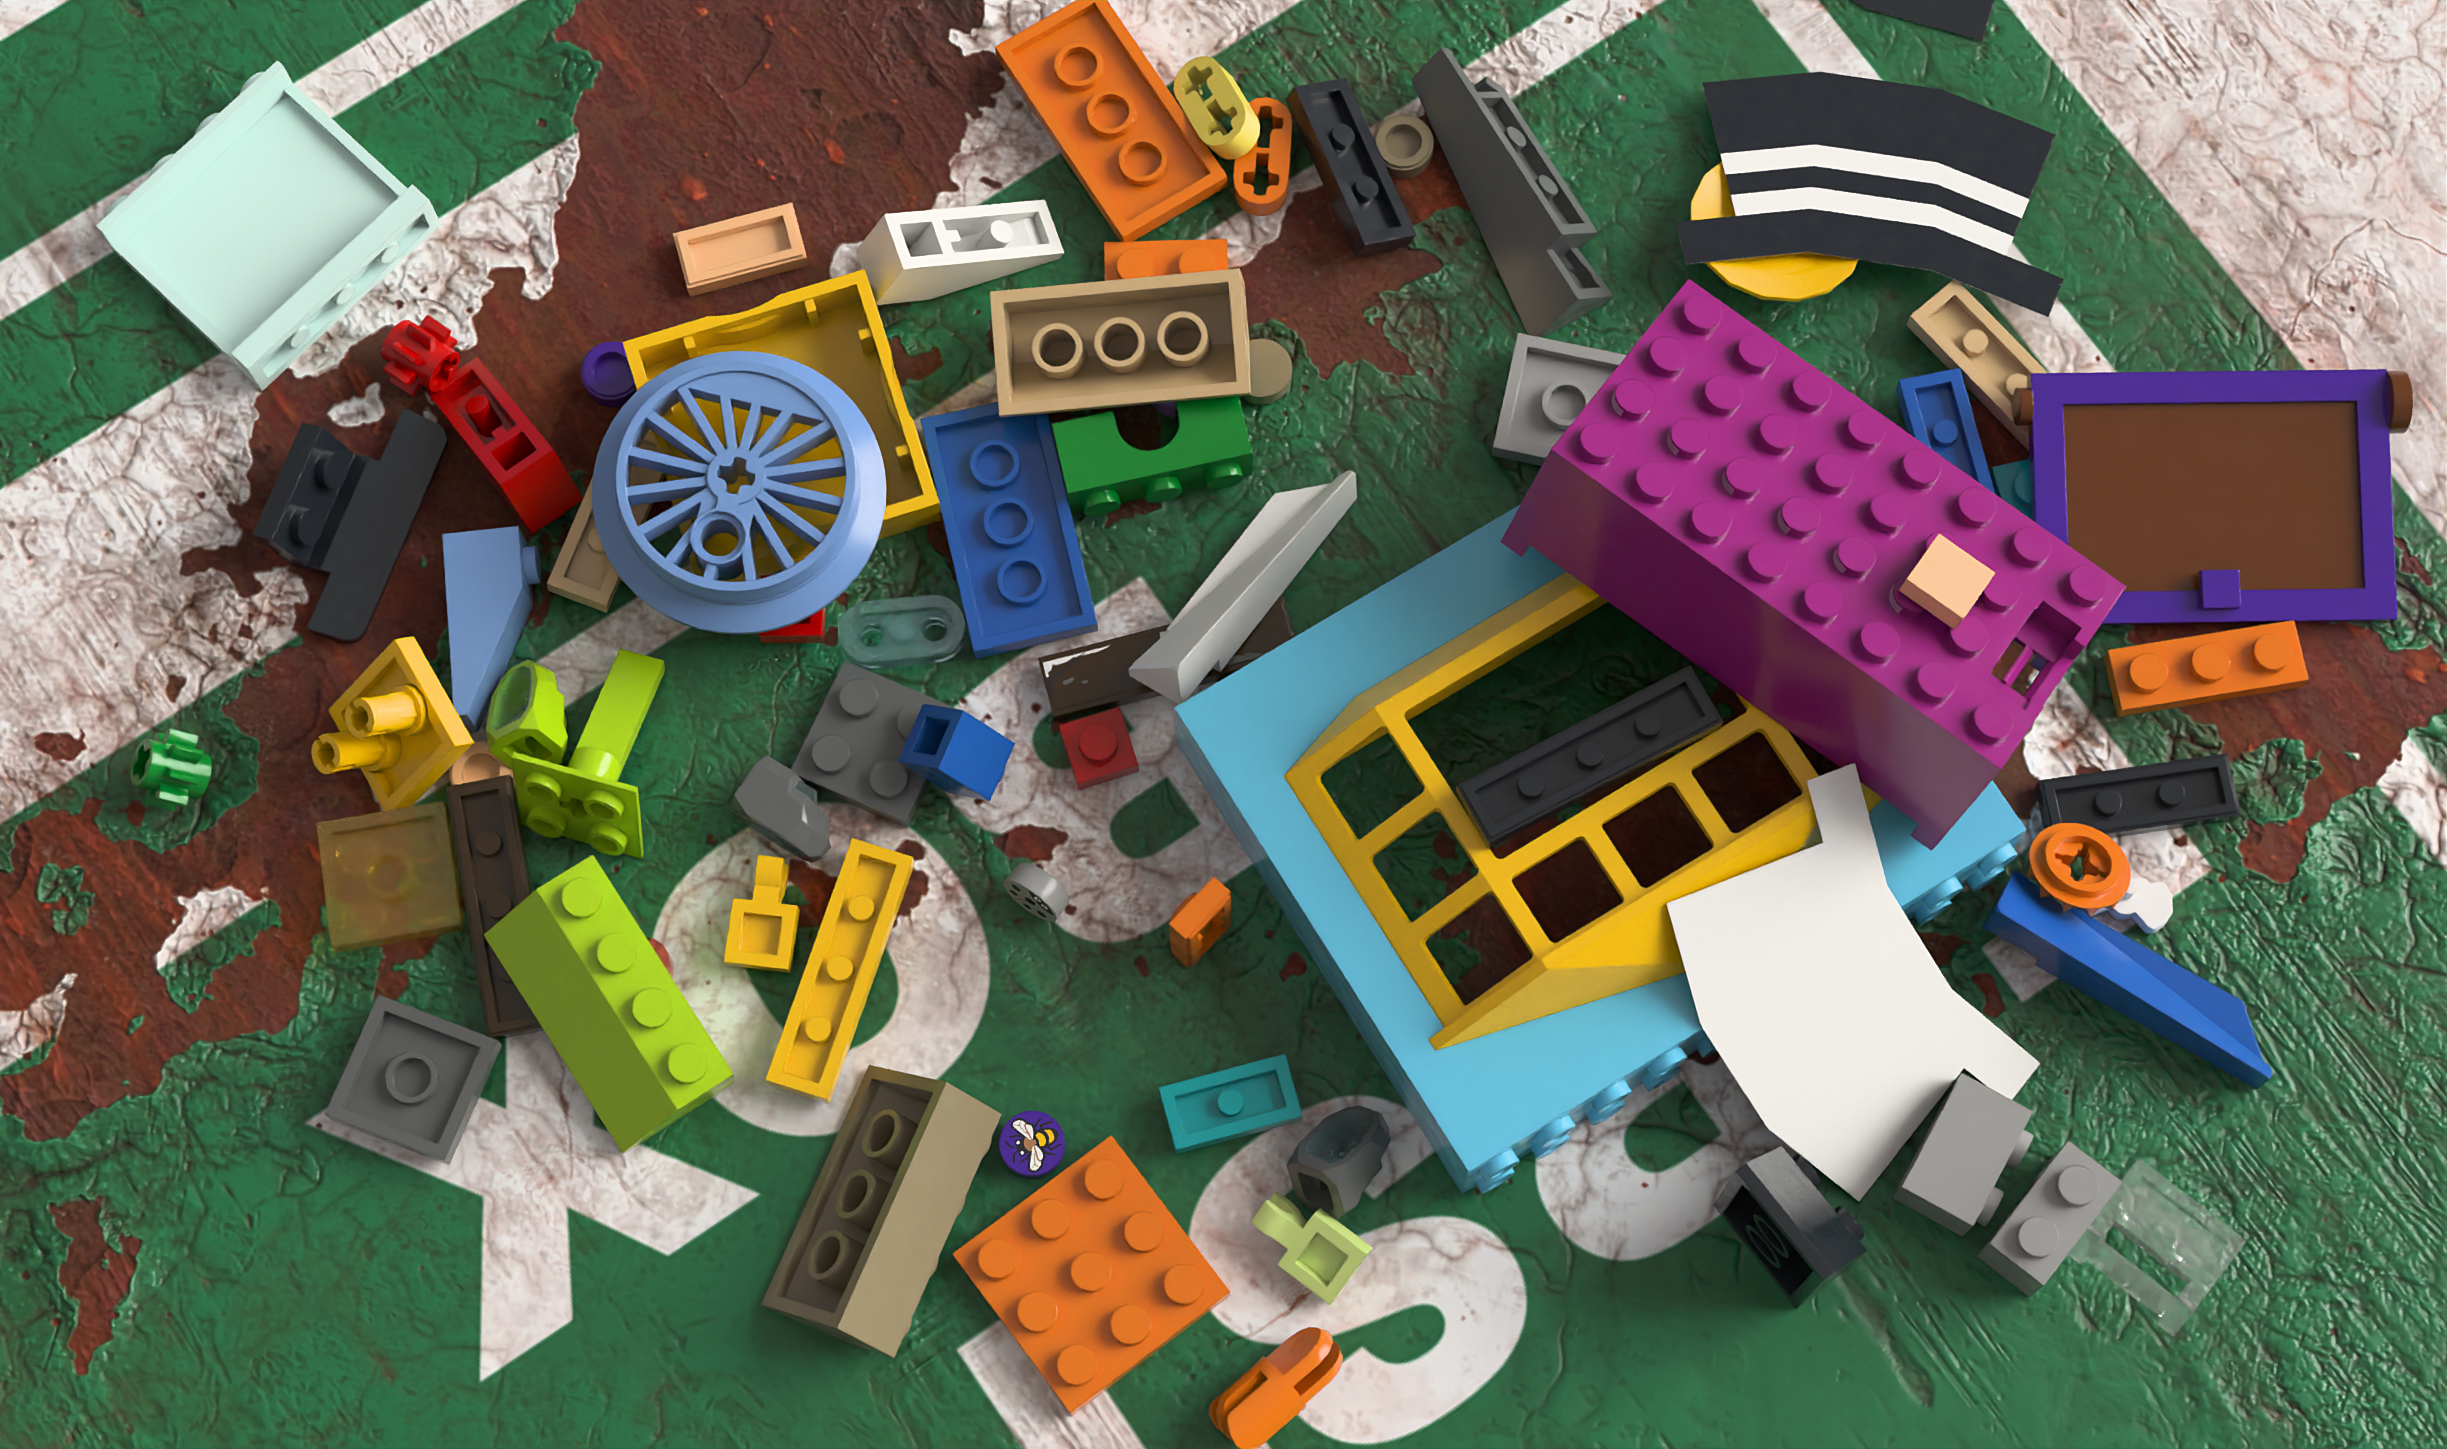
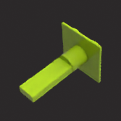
[512,648,665,859]

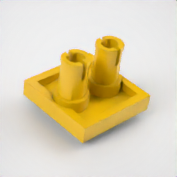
[311,636,474,816]

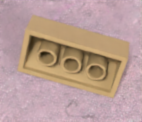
[990,268,1251,418]

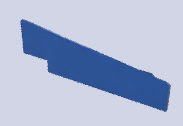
[1982,870,2273,1089]

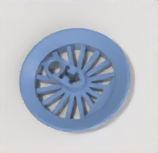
[592,351,887,635]

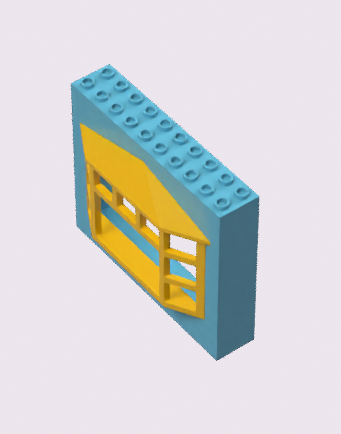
[1174,504,2026,1194]

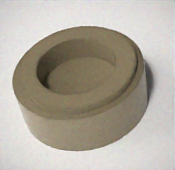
[1373,114,1434,179]
[1240,339,1292,405]

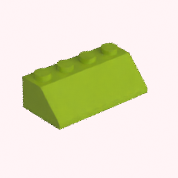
[484,855,734,1154]

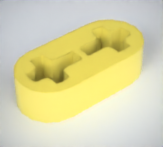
[1173,56,1260,160]

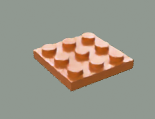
[953,1135,1230,1416]

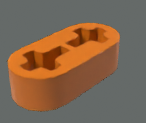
[1233,97,1292,216]

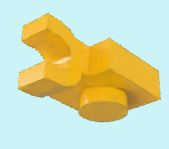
[723,855,800,973]

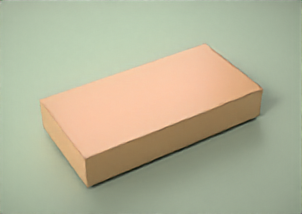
[673,203,809,297]

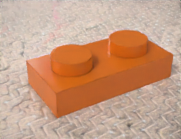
[1104,239,1228,281]

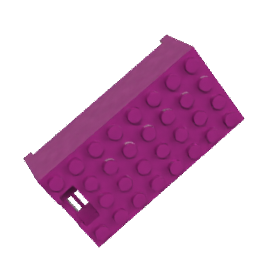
[1500,279,2127,851]

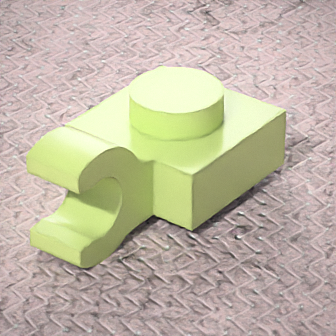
[1251,1192,1373,1305]

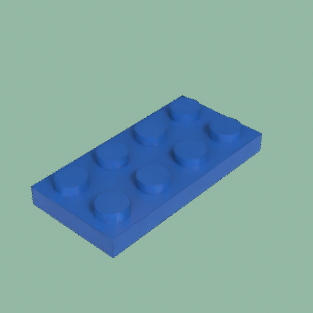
[920,402,1098,659]

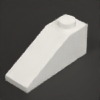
[856,200,1064,305]

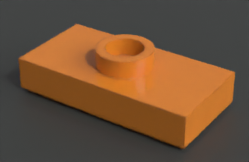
[1169,876,1232,968]

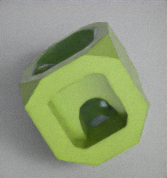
[486,660,568,770]

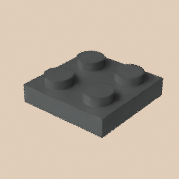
[791,660,957,828]
[324,994,502,1165]

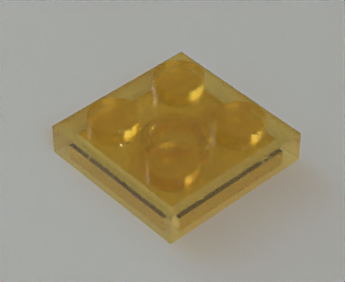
[316,801,465,952]

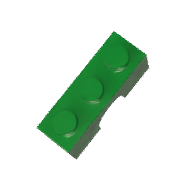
[1052,396,1253,516]

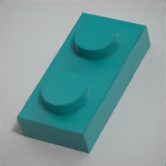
[1159,1054,1303,1155]

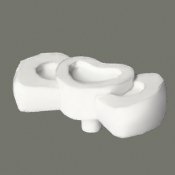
[2079,875,2173,934]

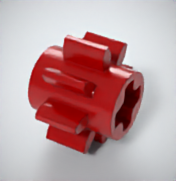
[381,315,460,397]

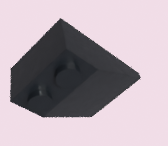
[1713,1146,1867,1309]

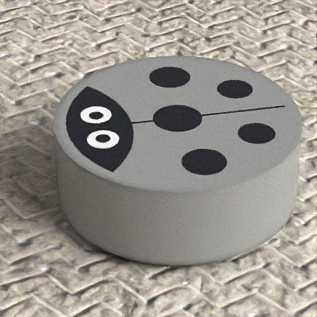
[1004,863,1069,922]

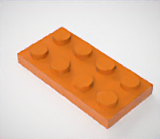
[995,0,1228,242]

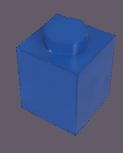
[898,704,1015,801]

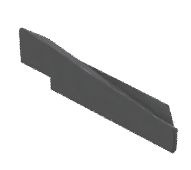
[1412,48,1614,338]

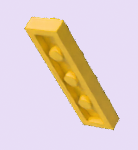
[765,838,915,1104]

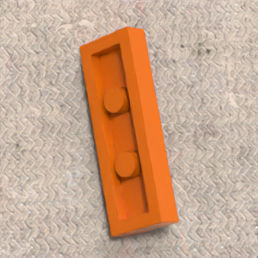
[2103,620,2309,717]

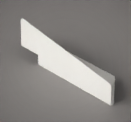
[1129,470,1357,705]

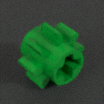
[130,728,212,811]

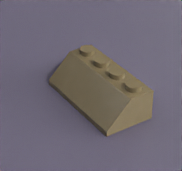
[761,1065,1002,1358]

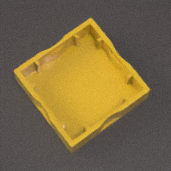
[622,269,943,582]

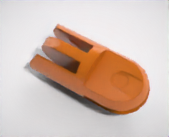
[1208,1327,1343,1449]

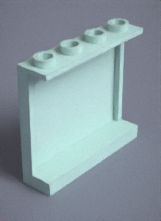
[96,60,441,391]

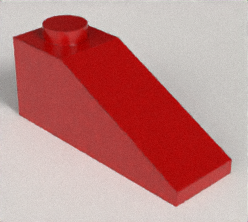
[426,357,583,534]

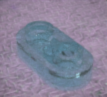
[838,595,967,669]

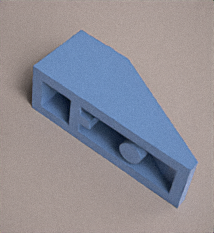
[442,526,542,733]

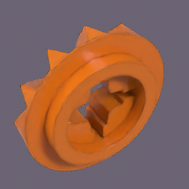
[2027,823,2131,917]

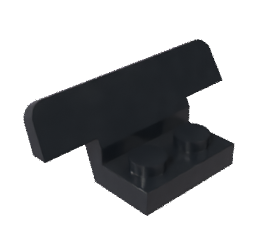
[252,407,448,644]

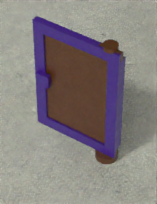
[2012,369,2413,625]

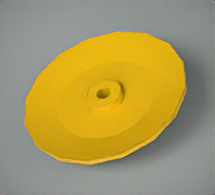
[1690,162,1858,302]

